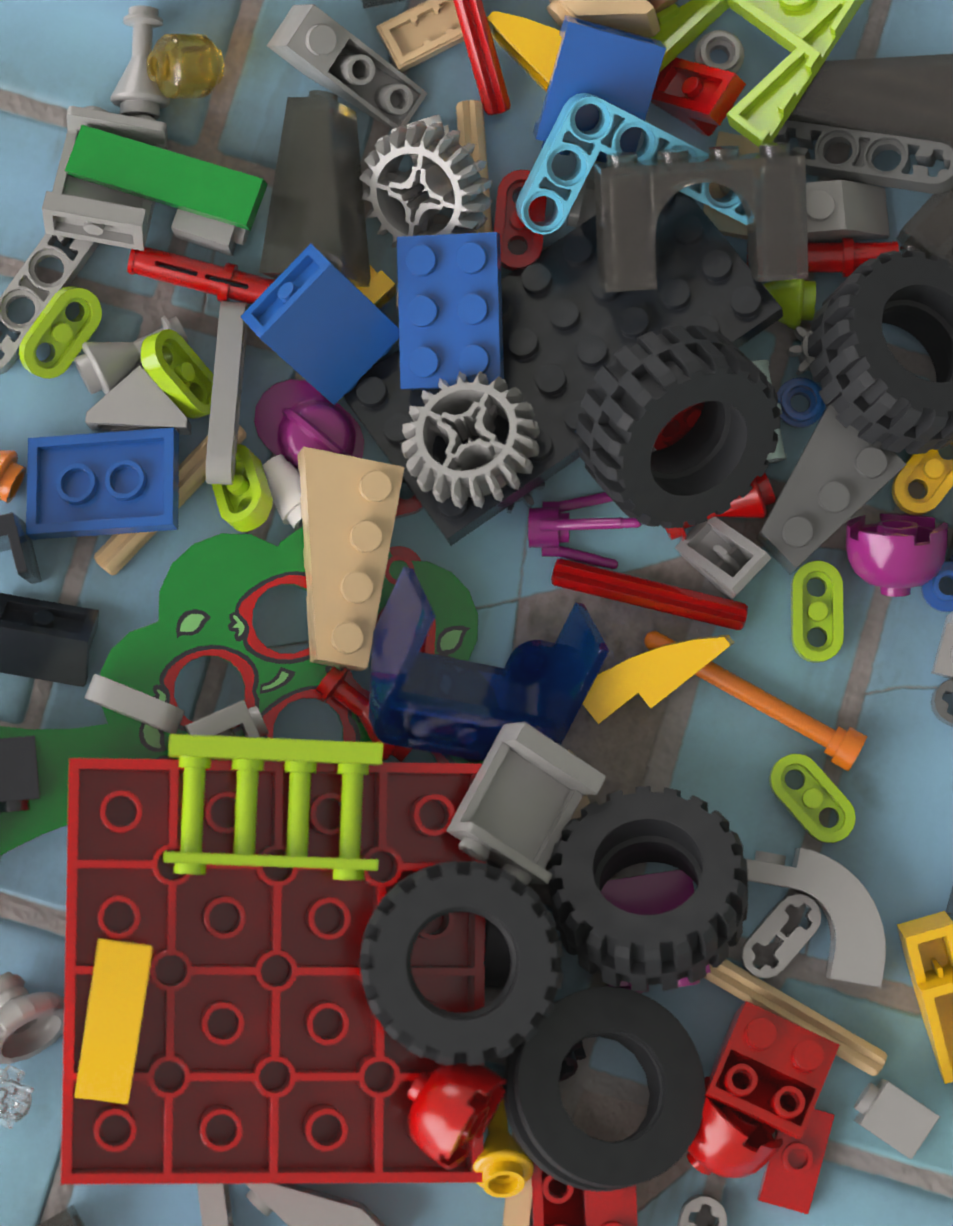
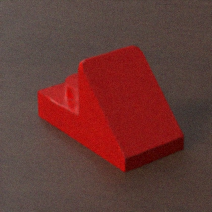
[651,57,746,137]

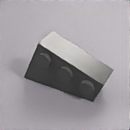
[756,404,907,574]

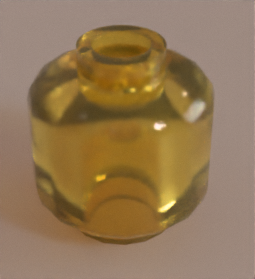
[146,33,224,99]

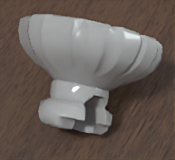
[0,972,64,1065]

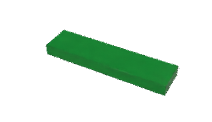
[65,125,268,231]

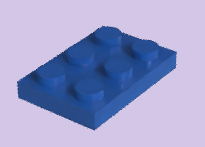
[397,232,504,390]
[26,427,179,540]

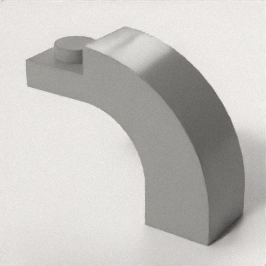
[747,848,886,988]

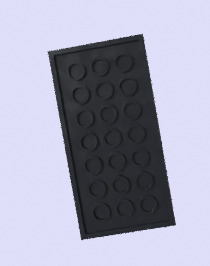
[343,166,784,546]

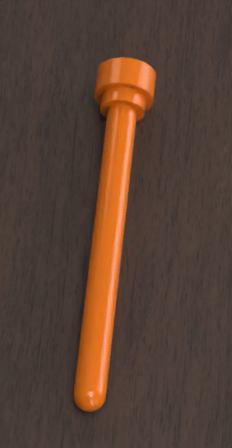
[644,631,868,771]

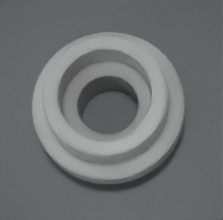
[694,30,744,73]

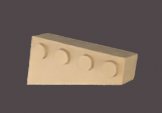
[297,447,405,672]

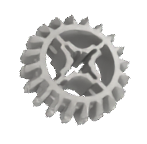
[359,121,493,248]
[401,371,540,509]

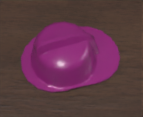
[254,379,365,469]

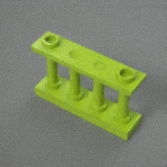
[163,734,383,880]

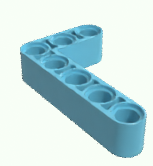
[516,93,791,235]

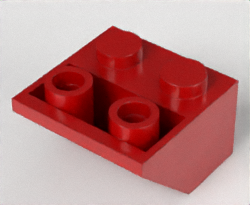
[705,1001,840,1140]
[531,1161,638,1226]

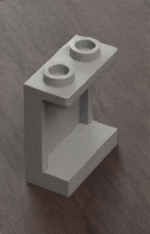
[42,106,168,251]
[446,722,606,886]

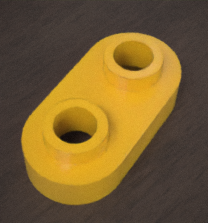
[892,442,953,515]

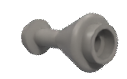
[110,5,170,120]
[74,316,189,395]

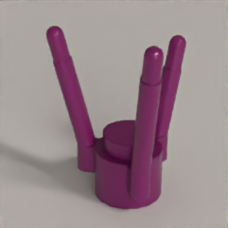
[528,492,642,569]

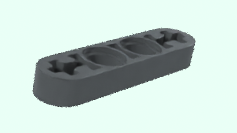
[768,121,953,194]

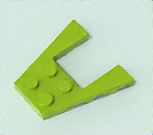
[649,0,864,152]

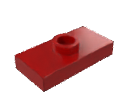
[757,1108,835,1215]

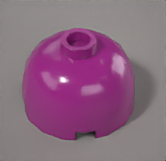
[846,513,948,597]

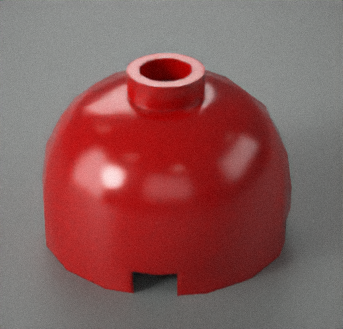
[407,1063,507,1170]
[686,1076,784,1178]

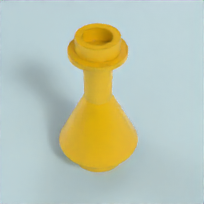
[471,1086,534,1198]

